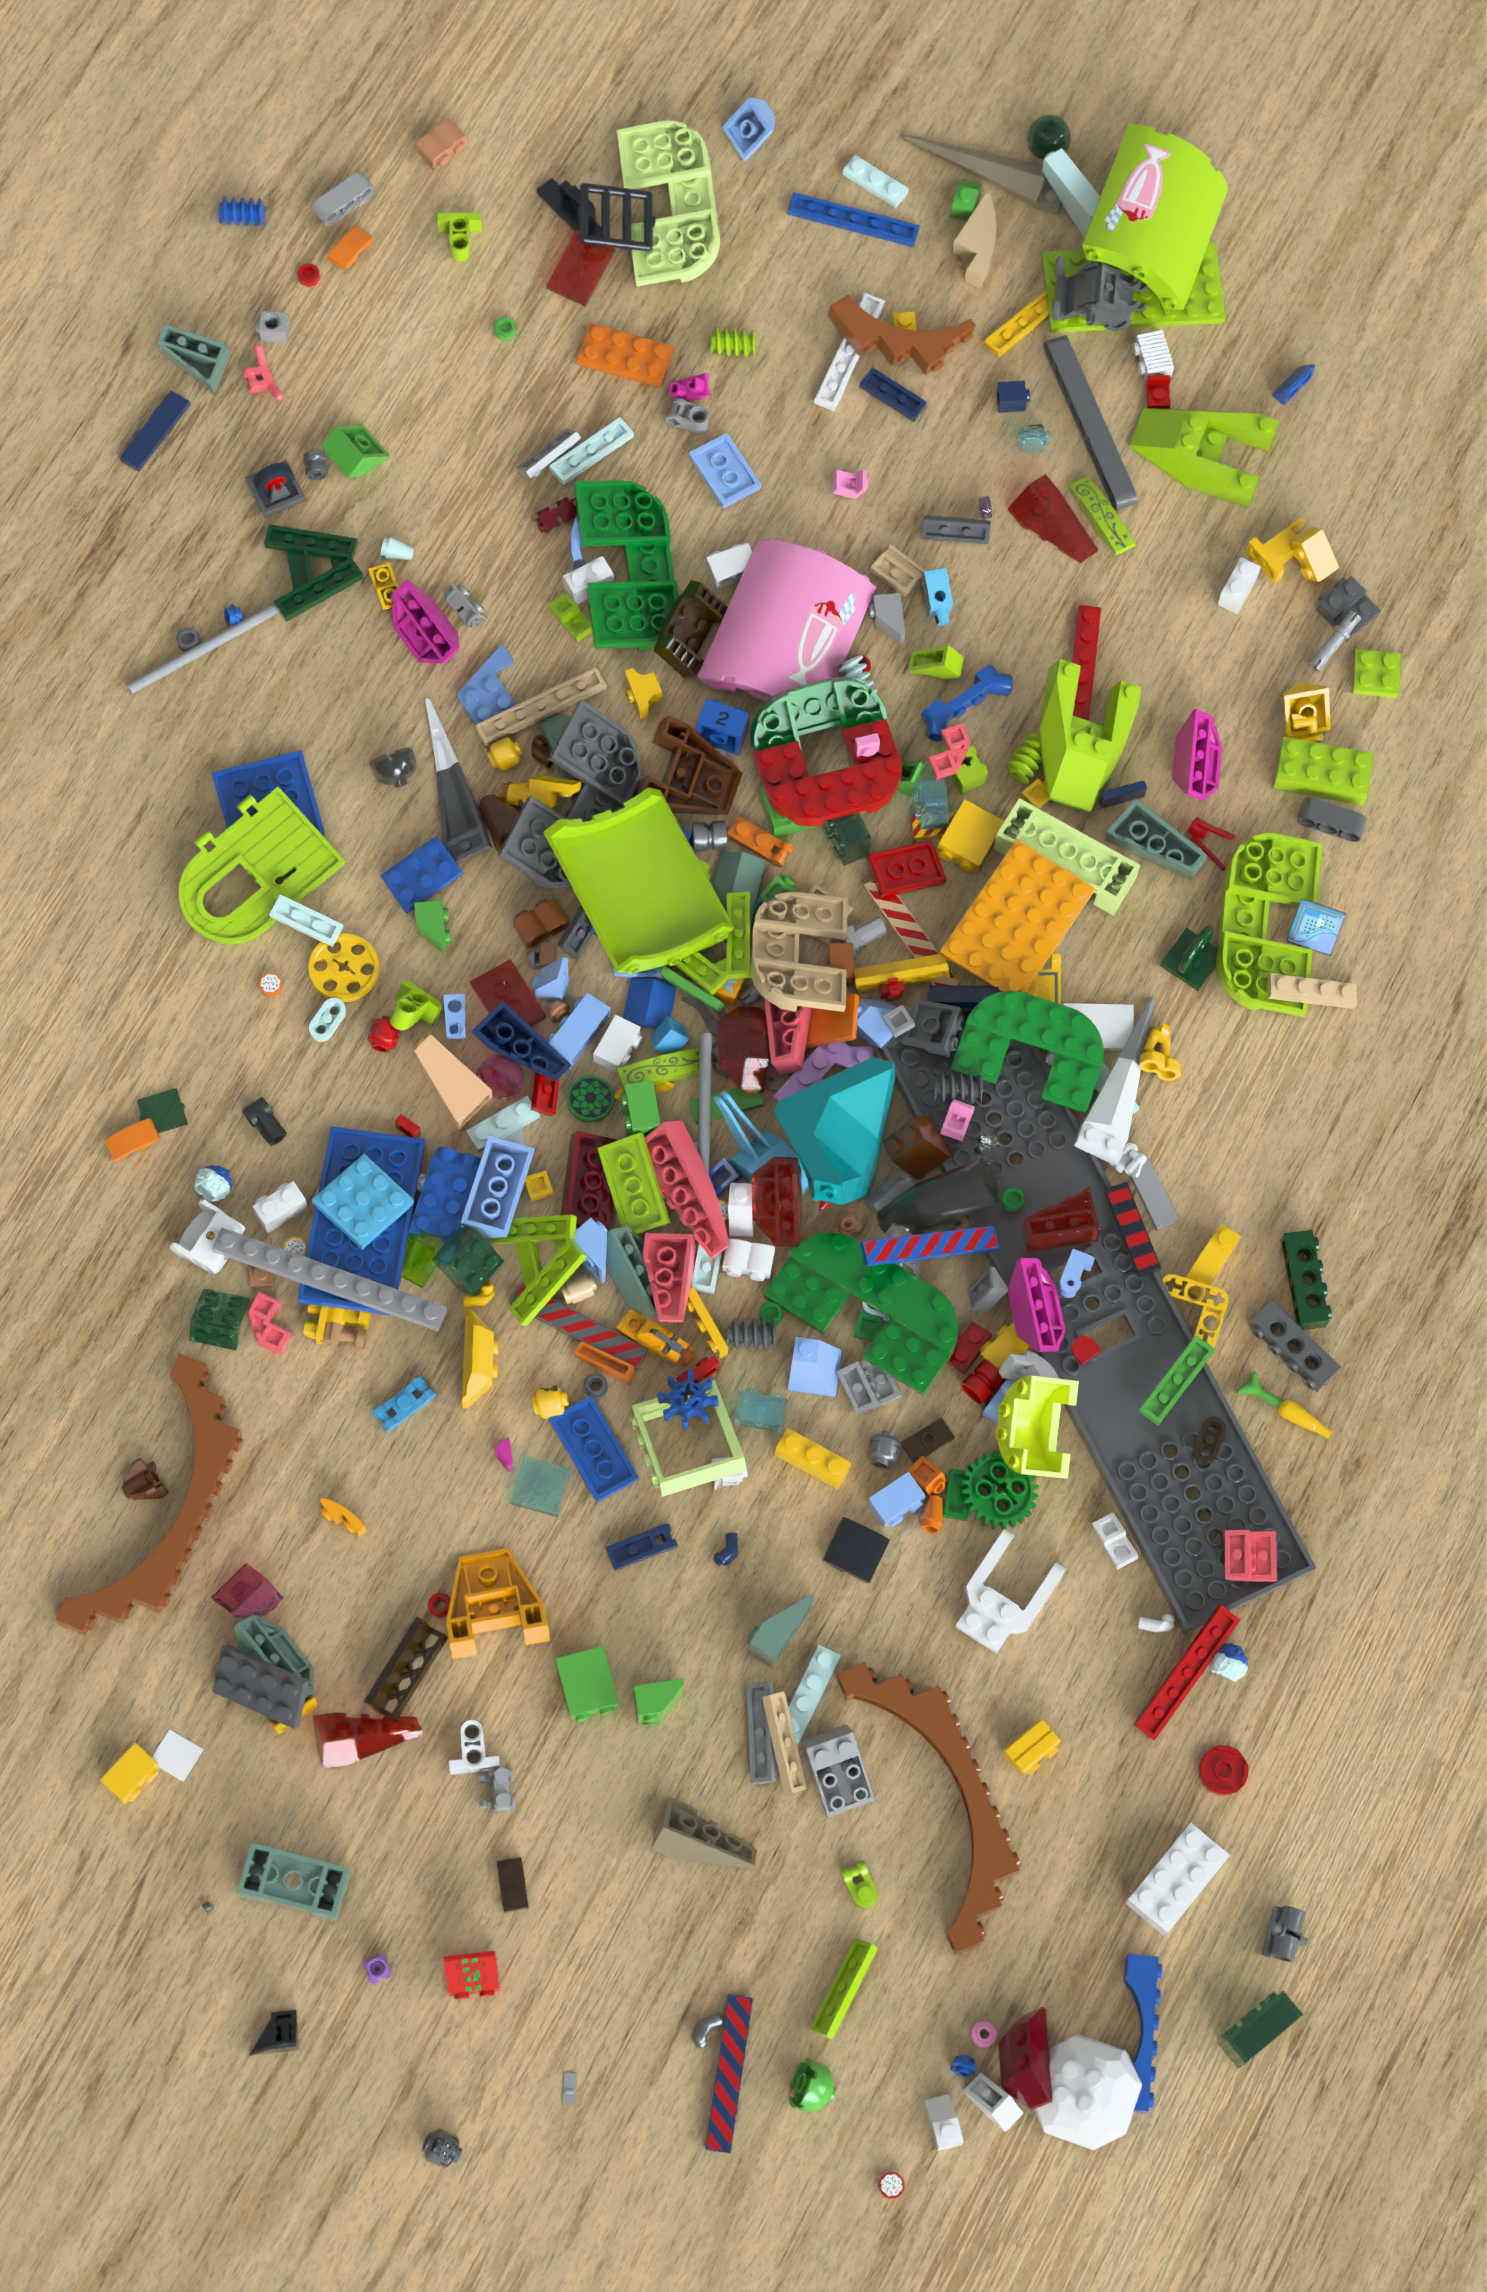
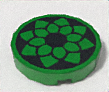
[567,1076,614,1122]

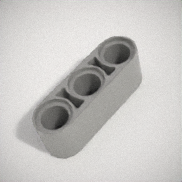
[312,172,375,226]

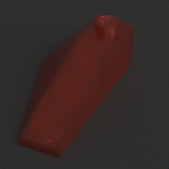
[1008,474,1098,563]
[313,1713,422,1768]

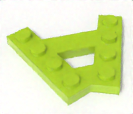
[675,891,752,996]
[491,1215,587,1326]

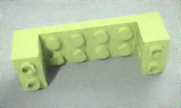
[993,798,1140,916]

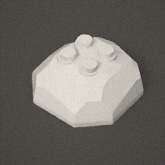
[1034,2034,1142,2150]

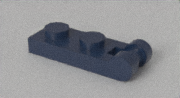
[605,1523,678,1572]

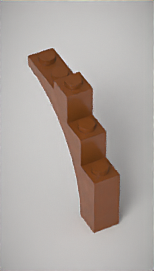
[828,295,976,375]

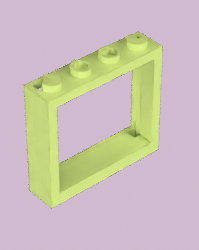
[629,1380,746,1496]

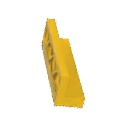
[854,954,950,994]

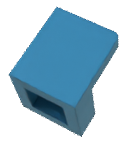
[651,1016,689,1055]

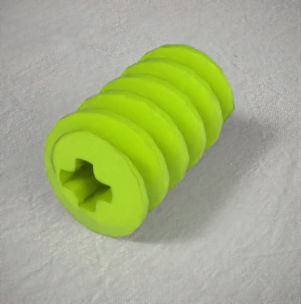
[711,326,756,358]
[1006,733,1043,785]

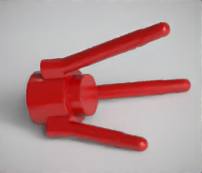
[1187,817,1235,871]

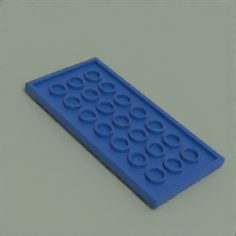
[298,1126,425,1316]

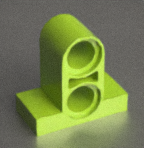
[437,213,482,262]
[390,979,444,1030]

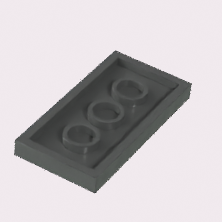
[212,1645,309,1729]

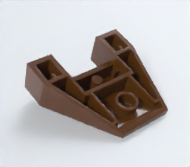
[632,715,743,815]

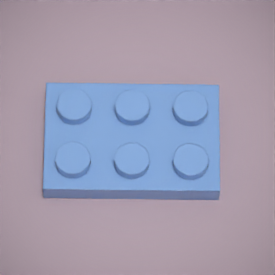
[689,433,762,509]

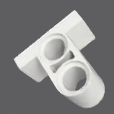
[449,1720,500,1775]

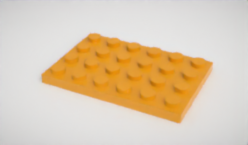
[940,839,1095,993]

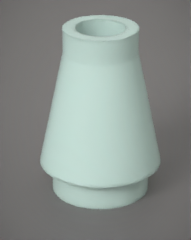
[380,537,414,560]

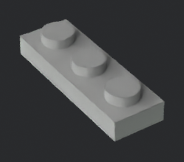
[516,428,581,478]

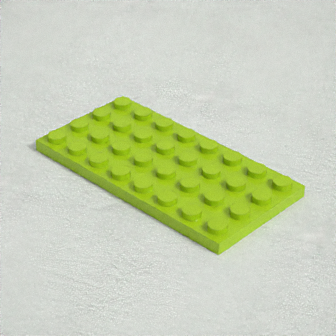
[1041,242,1226,333]

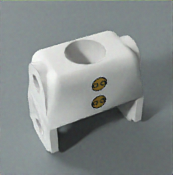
[170,1199,245,1275]

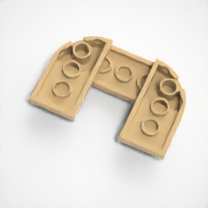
[750,892,848,1012]

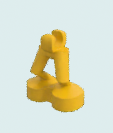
[1139,1022,1181,1081]

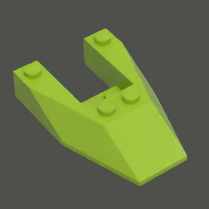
[1129,408,1279,508]
[1038,659,1142,813]

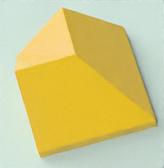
[1283,682,1331,737]

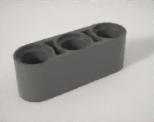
[1297,797,1367,842]

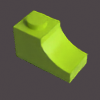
[908,645,964,680]

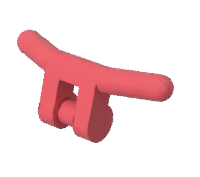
[242,344,283,401]

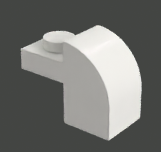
[999,1350,1059,1380]

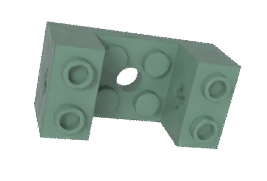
[237,1842,352,1923]

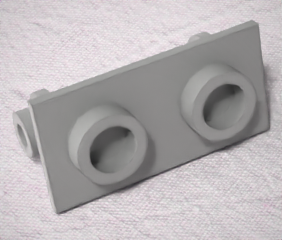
[444,583,488,628]

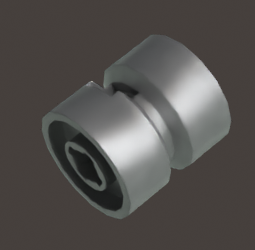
[692,820,727,852]

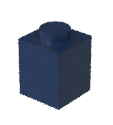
[996,380,1030,413]

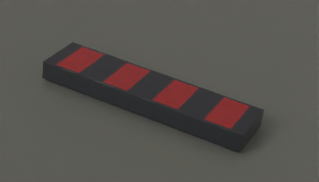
[1104,1182,1161,1278]

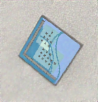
[1287,898,1346,956]

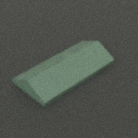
[712,851,766,942]

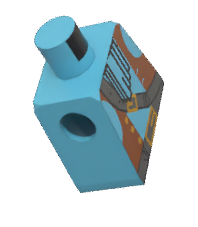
[920,568,953,626]

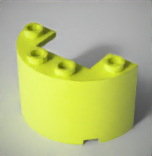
[995,1376,1079,1478]

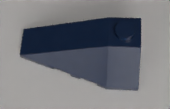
[471,1001,572,1082]

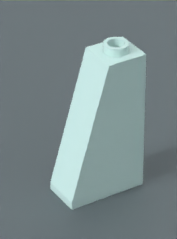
[1042,148,1100,239]

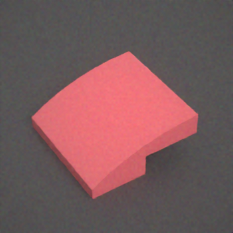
[1225,1530,1277,1582]

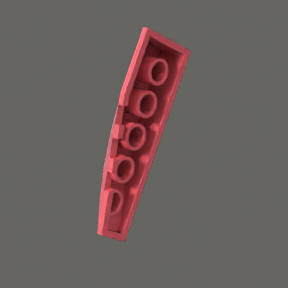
[645,1120,729,1258]

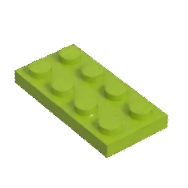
[597,1133,671,1235]

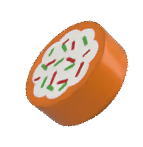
[259,972,283,997]

